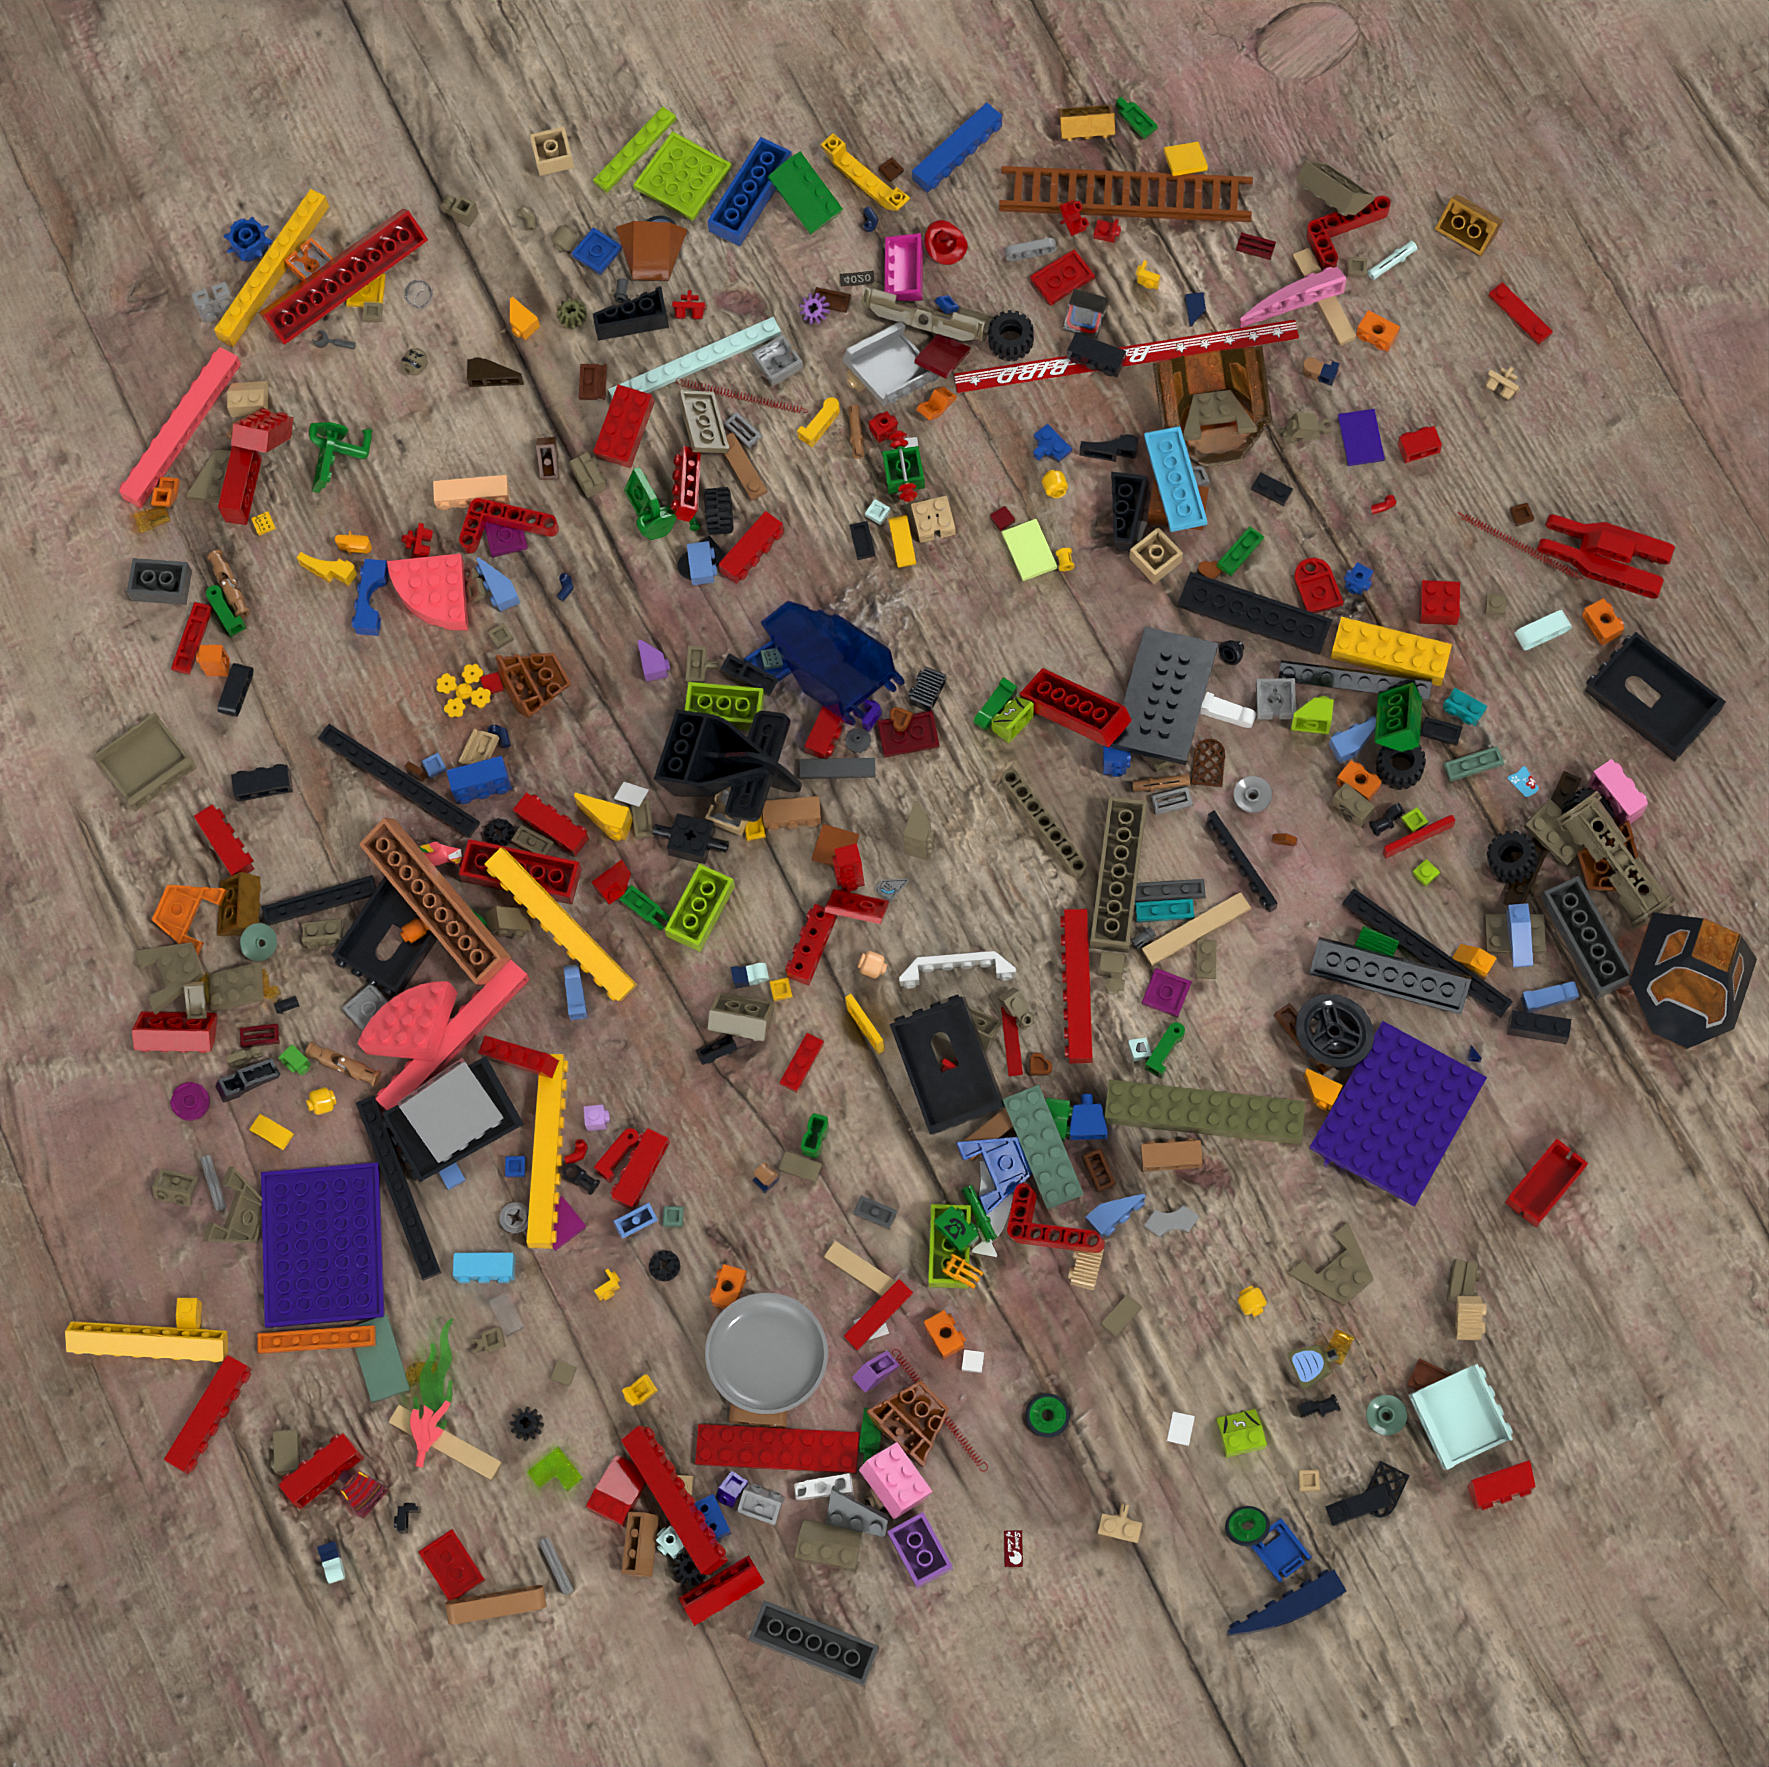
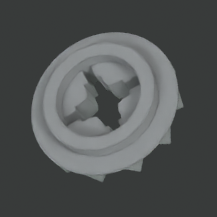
[500,1202,529,1234]

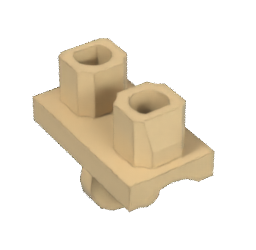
[1485,367,1520,400]

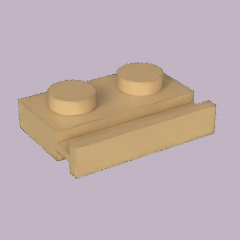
[459,729,500,765]

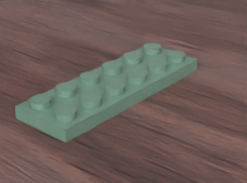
[1002,1085,1084,1210]

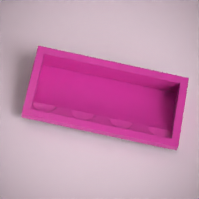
[885,233,923,301]

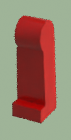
[594,1128,639,1183]

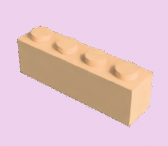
[433,475,510,510]

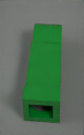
[206,585,247,637]
[973,677,1017,730]
[1145,1022,1185,1079]

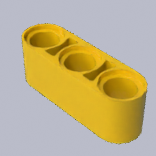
[888,515,916,568]

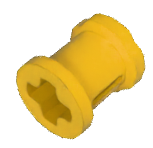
[1055,548,1075,571]

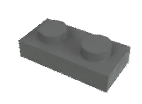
[853,1195,898,1230]

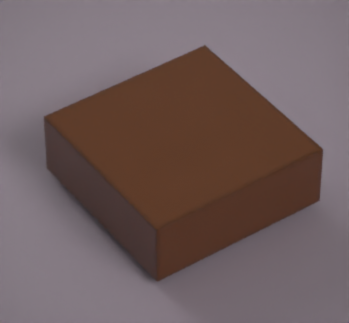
[878,157,904,182]
[1509,503,1534,527]
[404,761,426,782]

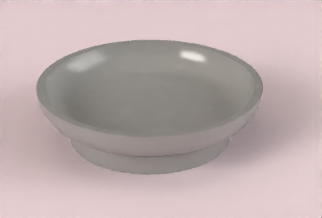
[705,1293,828,1414]

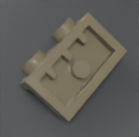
[302,919,343,949]
[152,1169,199,1207]

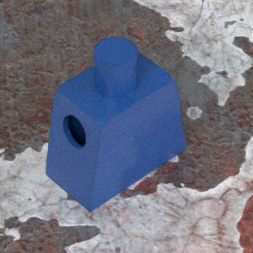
[1070,1094,1108,1140]

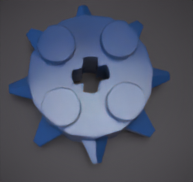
[224,217,272,262]

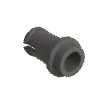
[614,278,629,303]
[1130,926,1156,950]

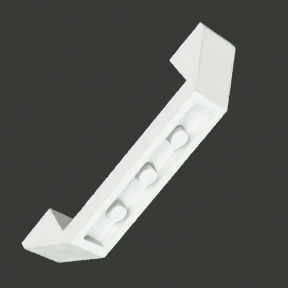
[899,951,1016,989]

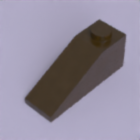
[467,357,524,387]

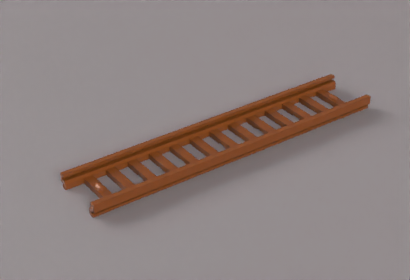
[999,166,1253,222]

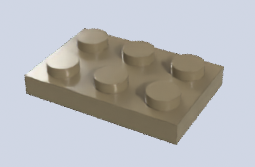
[1523,799,1585,867]
[1485,914,1546,954]
[209,962,264,1012]

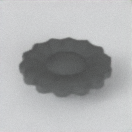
[845,728,871,753]

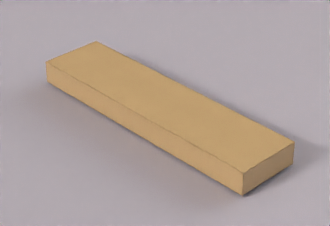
[824,1241,896,1297]

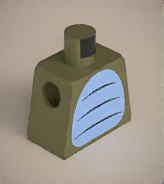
[1287,1345,1340,1389]

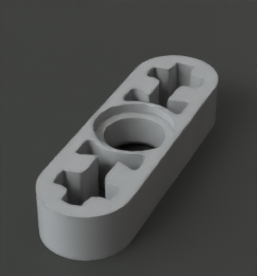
[1004,238,1057,261]

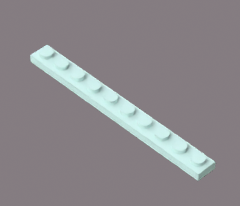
[608,317,781,398]

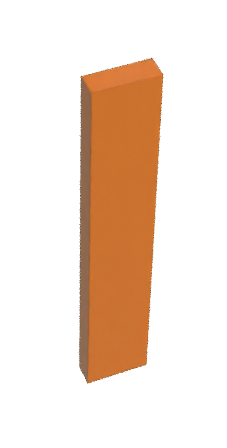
[257,1325,376,1354]

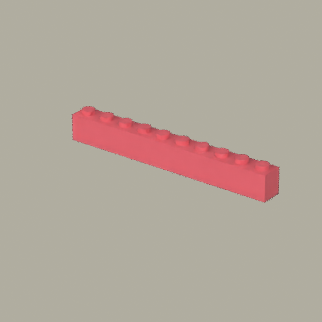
[119,347,241,508]
[375,960,530,1111]

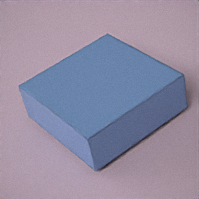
[422,753,447,779]
[439,1163,466,1190]

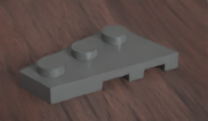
[826,1485,889,1537]

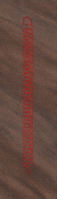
[675,378,808,413]
[1457,512,1583,579]
[892,1349,988,1472]

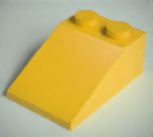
[574,792,633,841]

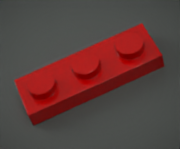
[779,1033,824,1093]

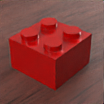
[1419,580,1460,625]

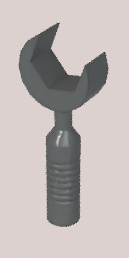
[312,330,356,349]

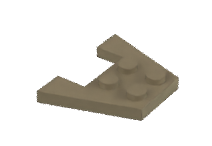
[1183,390,1257,441]
[135,942,204,1015]
[202,1166,263,1243]
[1289,1222,1374,1306]

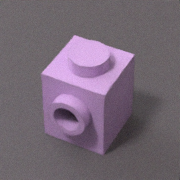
[584,1105,610,1131]

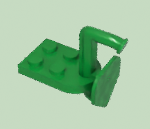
[309,422,373,493]
[624,467,700,540]

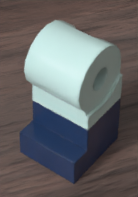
[731,963,769,989]
[317,1541,345,1584]

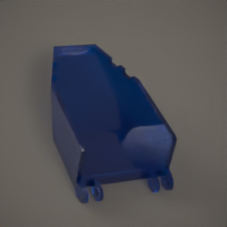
[761,601,905,726]

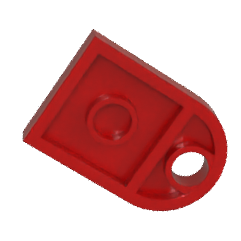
[1294,558,1344,613]

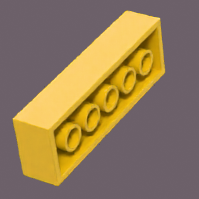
[1330,617,1452,687]

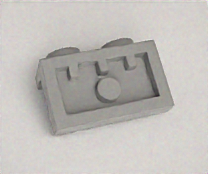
[737,1484,785,1525]

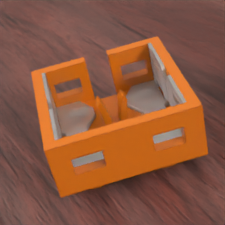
[284,237,333,281]

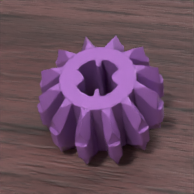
[799,293,830,324]

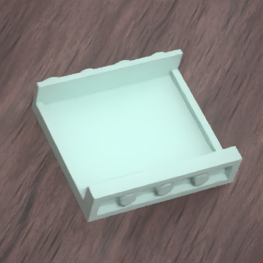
[1409,1364,1513,1470]

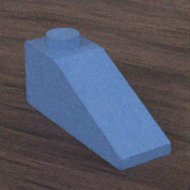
[1505,903,1533,968]

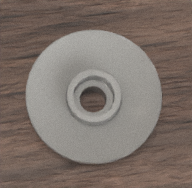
[1234,776,1272,813]

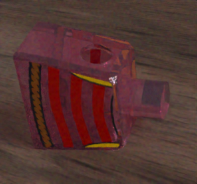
[338,1470,389,1519]

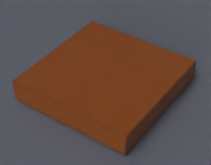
[812,824,860,866]

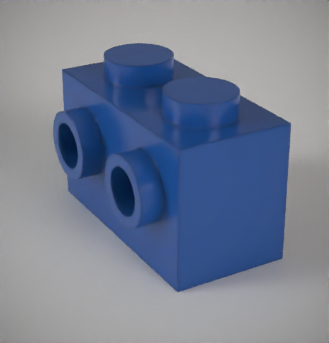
[1103,745,1131,777]
[695,1494,732,1540]

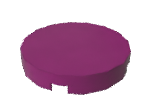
[170,1082,210,1121]

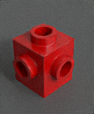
[869,411,898,443]

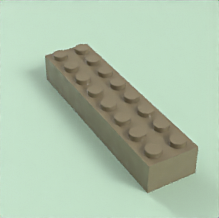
[1090,796,1147,953]

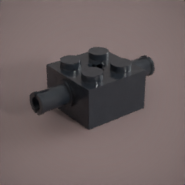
[653,813,729,864]

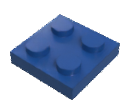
[571,227,622,275]

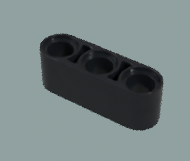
[218,663,254,717]

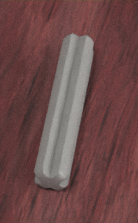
[200,1155,226,1211]
[539,1537,573,1595]

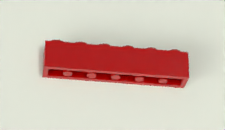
[163,1355,252,1474]

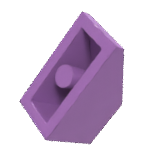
[638,640,670,682]
[852,1351,900,1393]

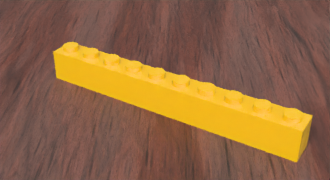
[214,189,329,347]
[485,848,637,1001]
[527,1054,569,1249]

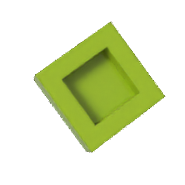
[1401,807,1428,833]
[1412,859,1440,887]

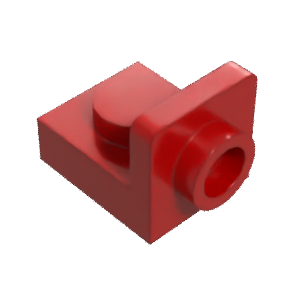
[1093,218,1121,243]

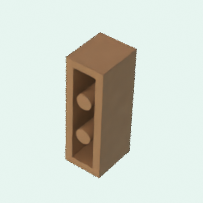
[763,796,822,830]
[1141,1138,1203,1172]
[621,1512,659,1577]

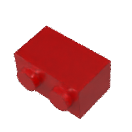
[1398,426,1442,464]

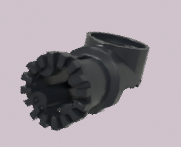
[1369,803,1405,837]
[563,1163,600,1195]
[1297,1394,1341,1418]

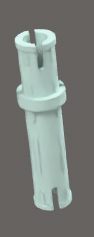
[1367,240,1418,280]

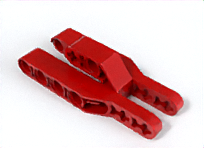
[1537,514,1675,599]

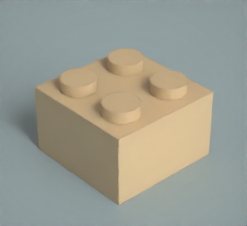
[530,127,574,176]
[1129,527,1183,584]

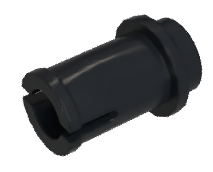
[274,995,300,1014]

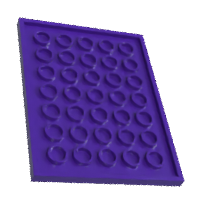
[1309,1021,1487,1207]
[261,1162,385,1328]

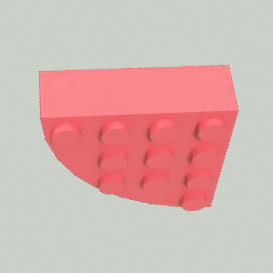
[387,553,468,630]
[357,981,458,1061]

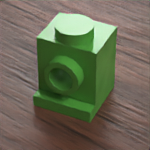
[278,1044,312,1076]

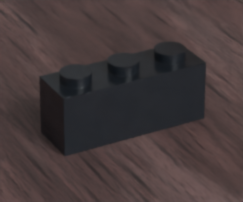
[1067,332,1126,378]
[231,764,293,802]
[1507,1010,1572,1044]

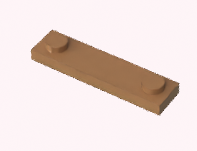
[723,432,767,501]

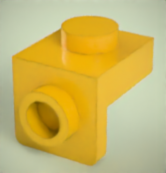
[1135,260,1161,290]
[594,1268,621,1301]
[622,1374,658,1406]

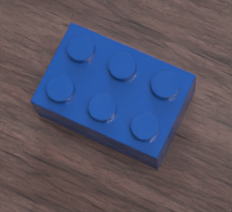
[446,756,512,804]

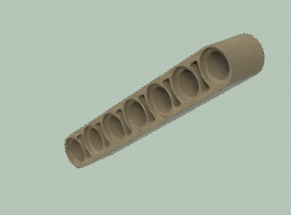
[1002,768,1087,878]

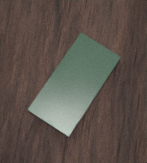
[352,1315,411,1403]

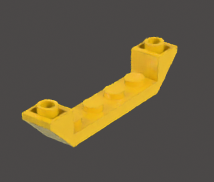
[820,133,910,211]

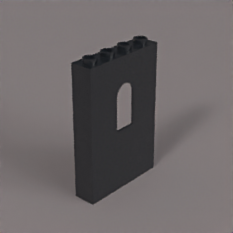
[1585,632,1726,762]
[332,876,438,997]
[889,994,1005,1135]
[381,1056,524,1182]

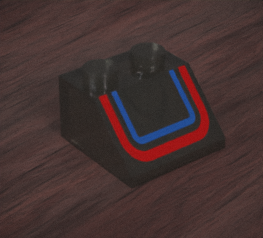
[1063,289,1109,340]

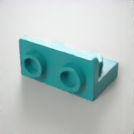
[1443,688,1488,727]

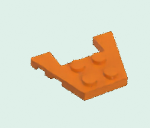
[152,885,227,955]

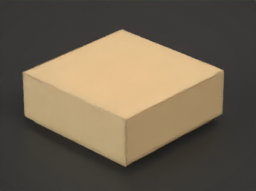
[1298,1470,1320,1492]

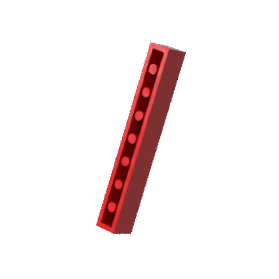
[1060,909,1093,1064]
[621,1426,728,1575]

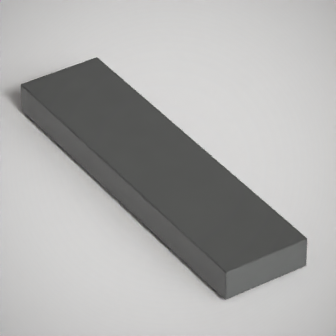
[799,758,876,779]
[1135,879,1206,902]

